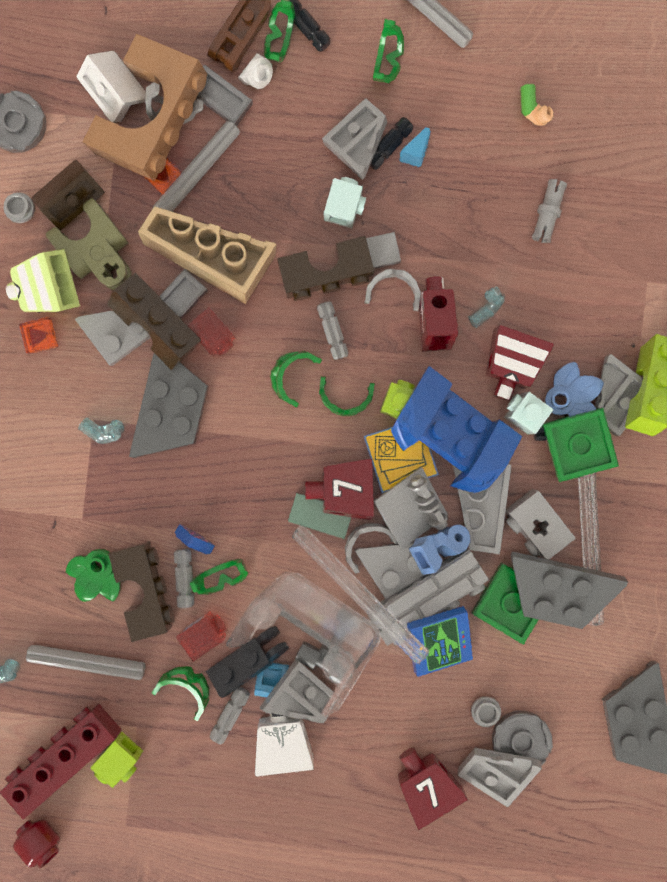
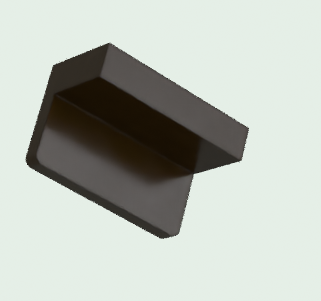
[32,159,105,231]

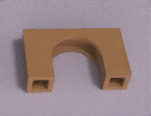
[82,34,208,181]

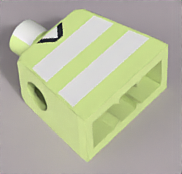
[6,249,80,312]

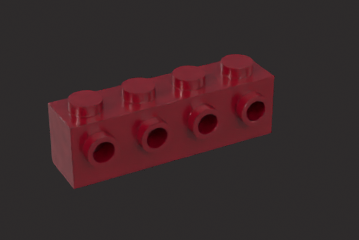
[0,703,122,820]

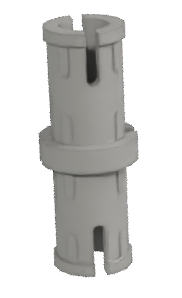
[532,179,567,243]

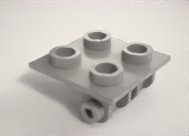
[373,467,448,549]

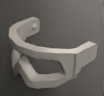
[145,82,203,125]
[364,269,421,311]
[345,523,397,574]

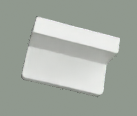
[76,51,146,123]

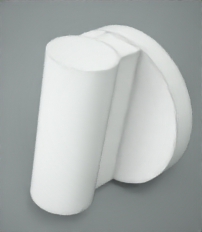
[238,53,273,89]

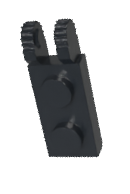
[206,626,289,698]

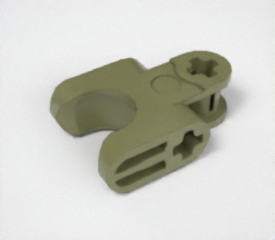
[46,198,133,290]

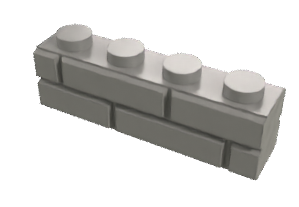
[367,548,489,646]

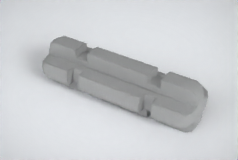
[317,301,348,360]
[174,549,194,608]
[210,687,250,744]

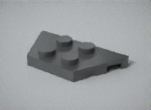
[129,353,209,458]
[511,552,628,629]
[602,661,667,774]

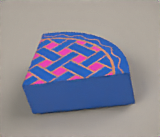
[174,524,215,554]

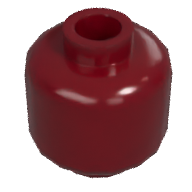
[13,819,60,868]

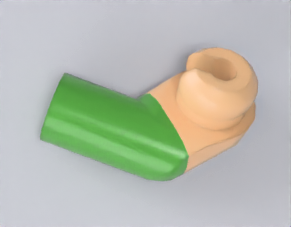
[520,84,553,126]

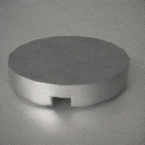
[0,91,46,153]
[492,710,553,765]

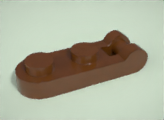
[207,0,271,73]

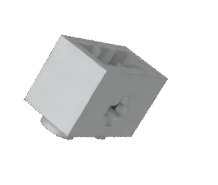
[505,489,576,560]

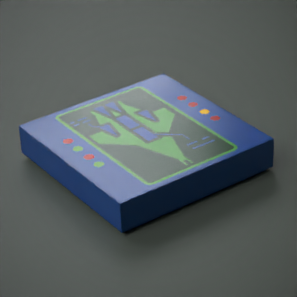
[407,606,473,677]

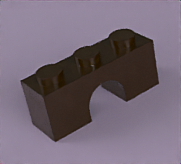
[277,236,374,301]
[107,272,201,370]
[108,541,174,642]

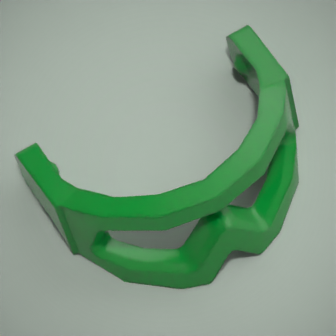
[264,0,295,63]
[373,19,404,83]
[270,351,322,408]
[319,376,375,416]
[190,559,248,595]
[151,666,209,721]

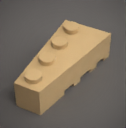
[138,206,276,304]

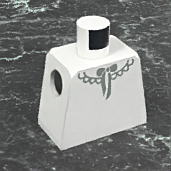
[255,713,314,776]

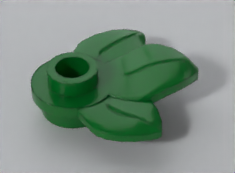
[65,549,121,602]

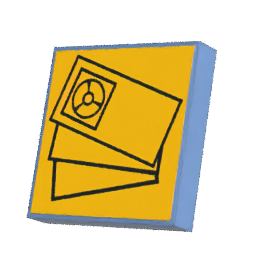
[363,427,439,493]

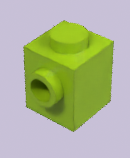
[380,380,415,419]
[90,731,143,788]

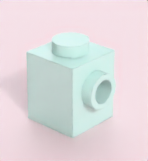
[324,177,366,228]
[504,392,554,435]

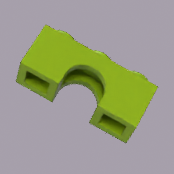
[625,334,667,436]

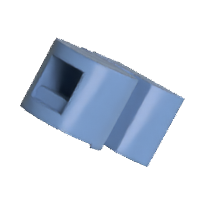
[409,525,470,575]

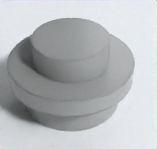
[4,193,35,223]
[471,696,501,727]

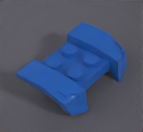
[391,366,522,493]

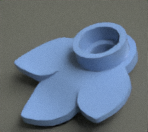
[545,362,604,416]

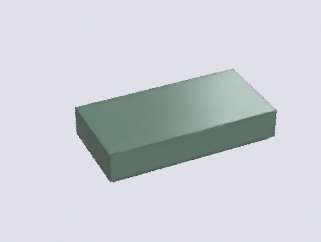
[288,493,351,539]

